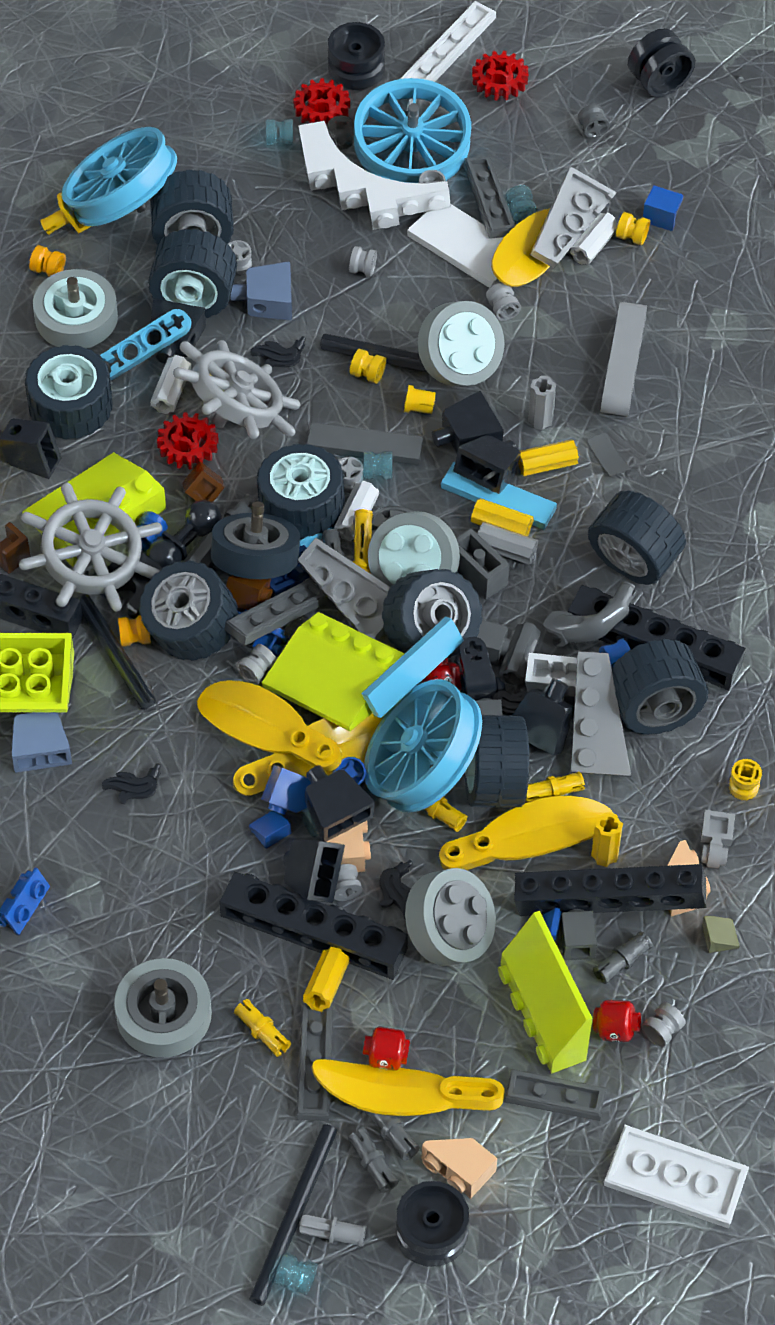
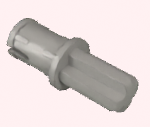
[299,1215,367,1247]

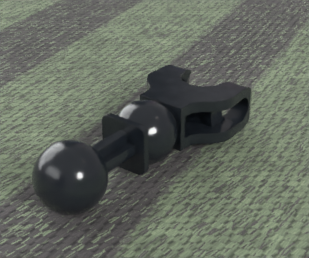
[100,500,222,619]

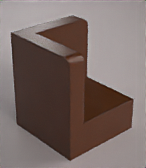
[182,461,225,502]
[0,522,31,574]

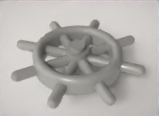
[173,340,300,439]
[19,482,163,611]

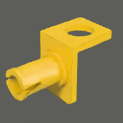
[40,193,91,235]

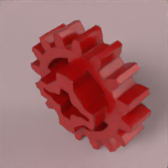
[472,50,529,101]
[293,78,350,128]
[157,412,219,470]

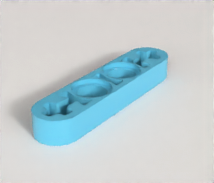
[100,309,192,380]

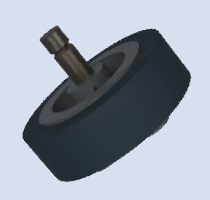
[211,502,300,579]

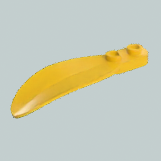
[491,208,550,287]
[197,680,343,772]
[233,713,385,796]
[439,796,614,870]
[311,1059,504,1116]

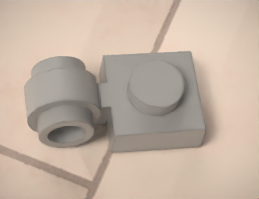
[700,810,735,869]

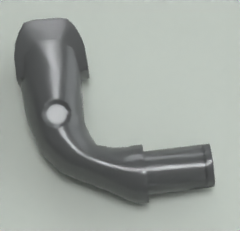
[543,581,637,647]

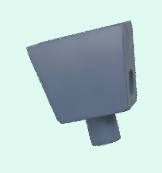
[231,262,292,320]
[12,712,72,773]

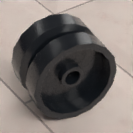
[328,22,385,90]
[627,28,696,97]
[396,1181,469,1267]

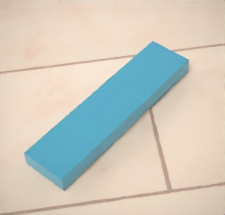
[441,462,557,530]
[361,616,464,718]

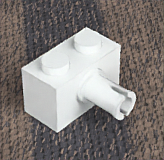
[525,653,577,701]

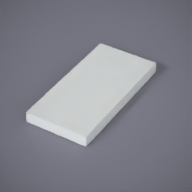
[407,204,504,288]
[604,1125,749,1228]

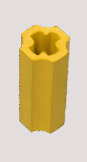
[518,439,579,476]
[471,498,534,536]
[591,812,623,867]
[303,947,349,1012]

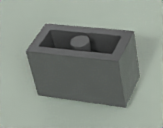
[456,528,510,600]

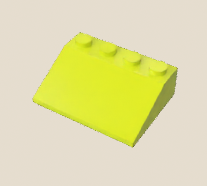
[22,452,166,567]
[262,612,404,731]
[0,633,74,712]
[498,911,592,1074]

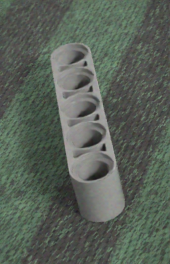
[600,302,648,417]

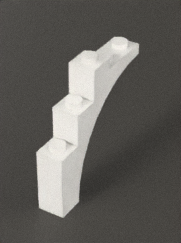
[298,121,451,230]

